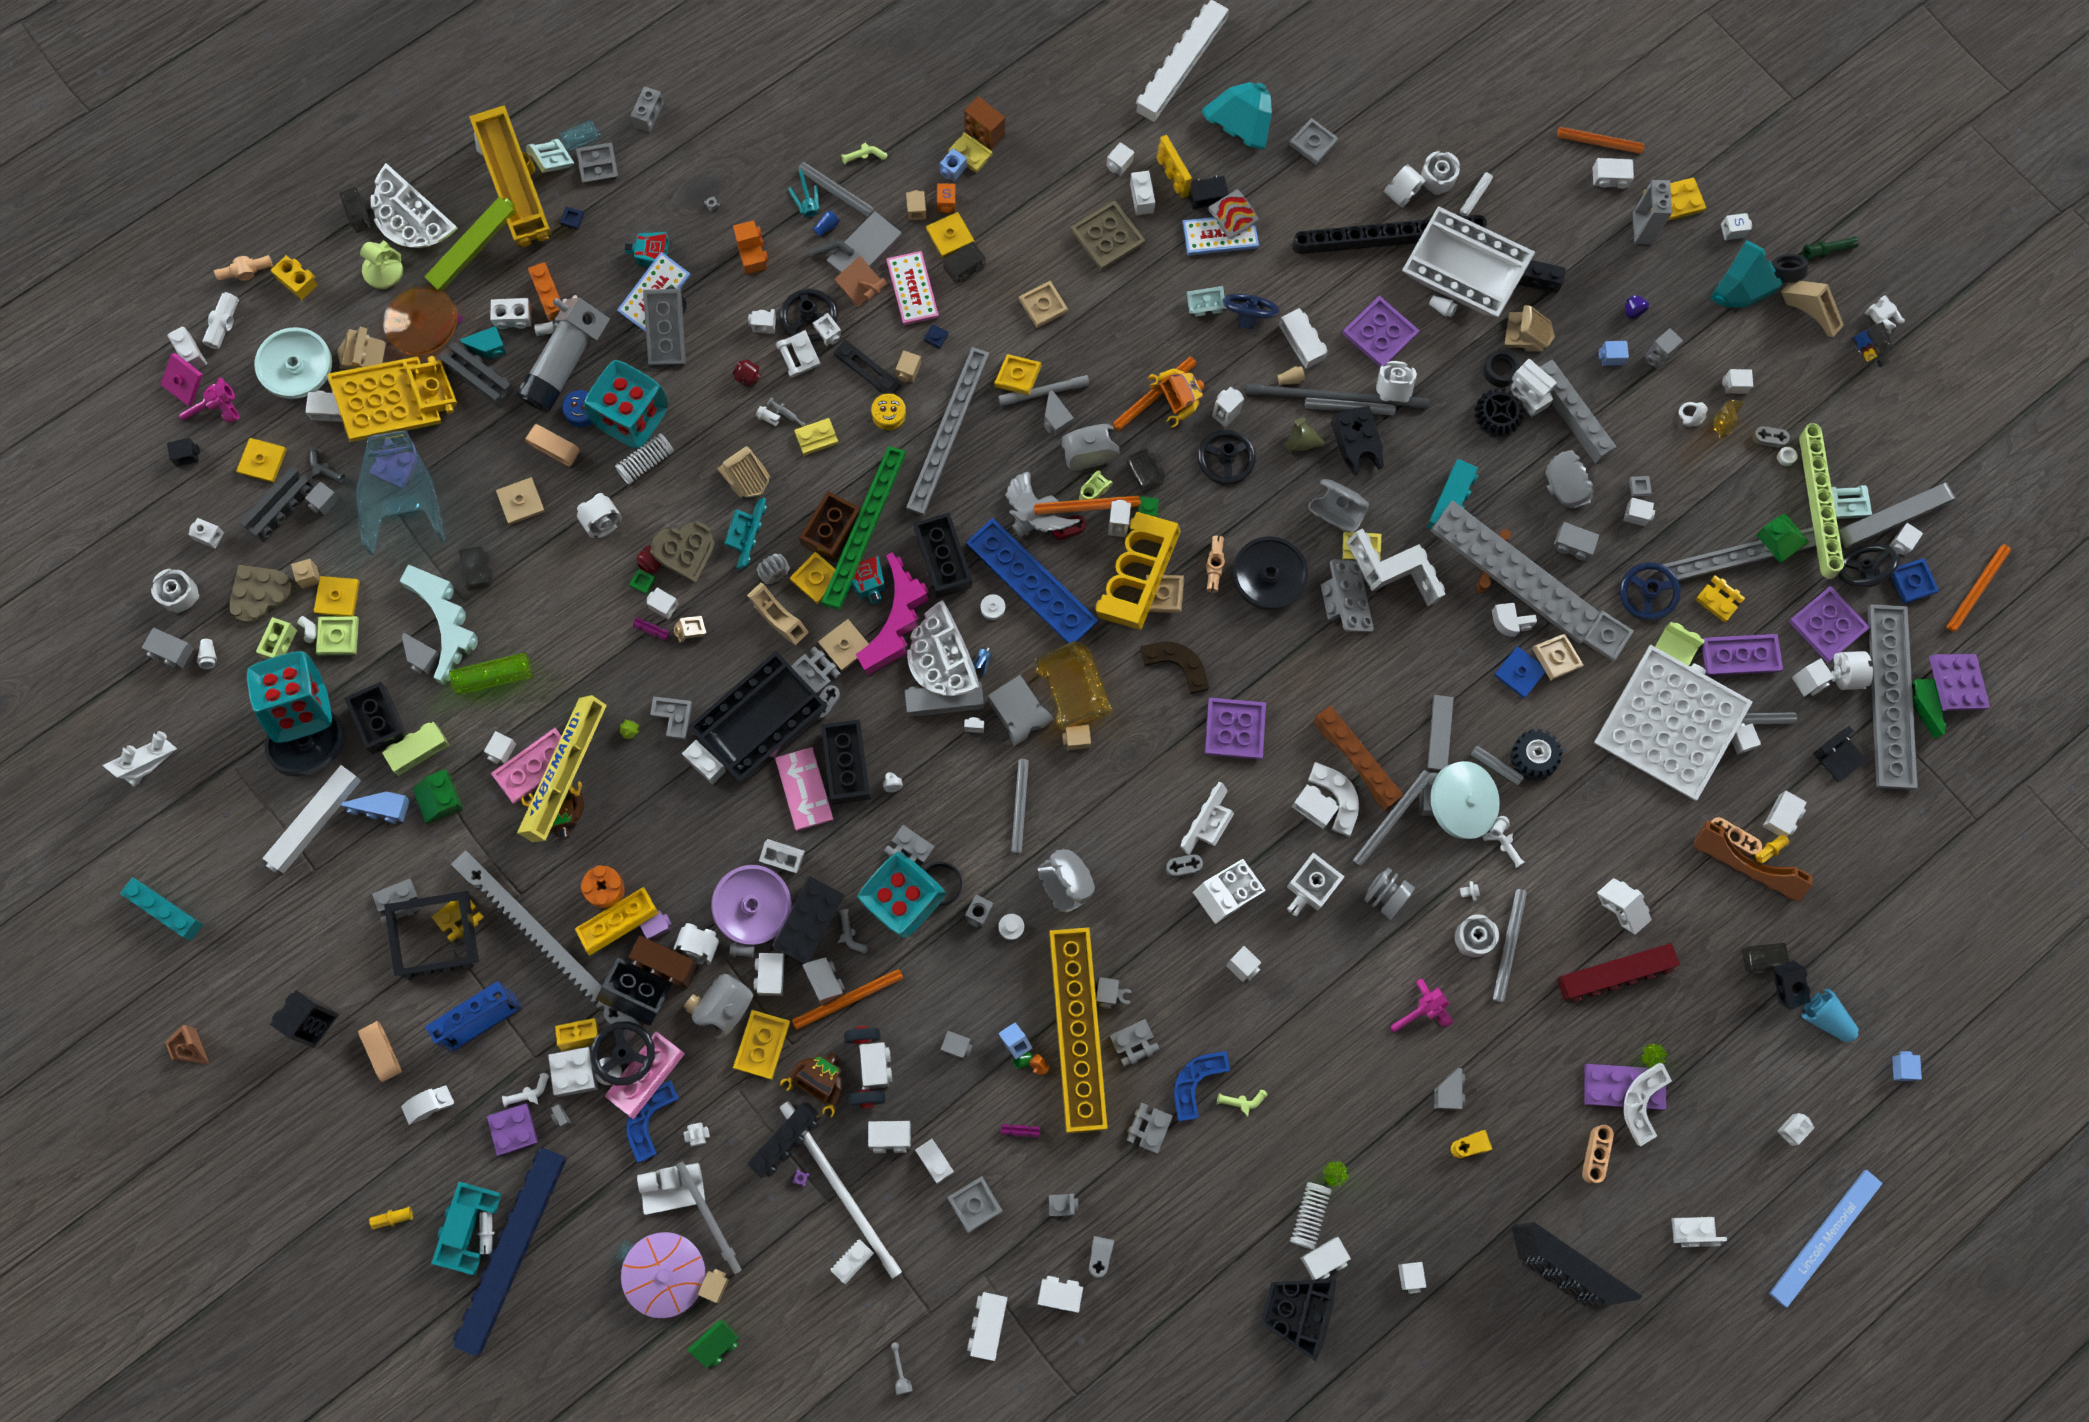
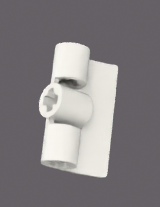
[637,1163,705,1215]

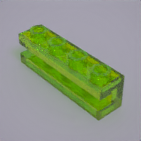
[449,652,534,695]

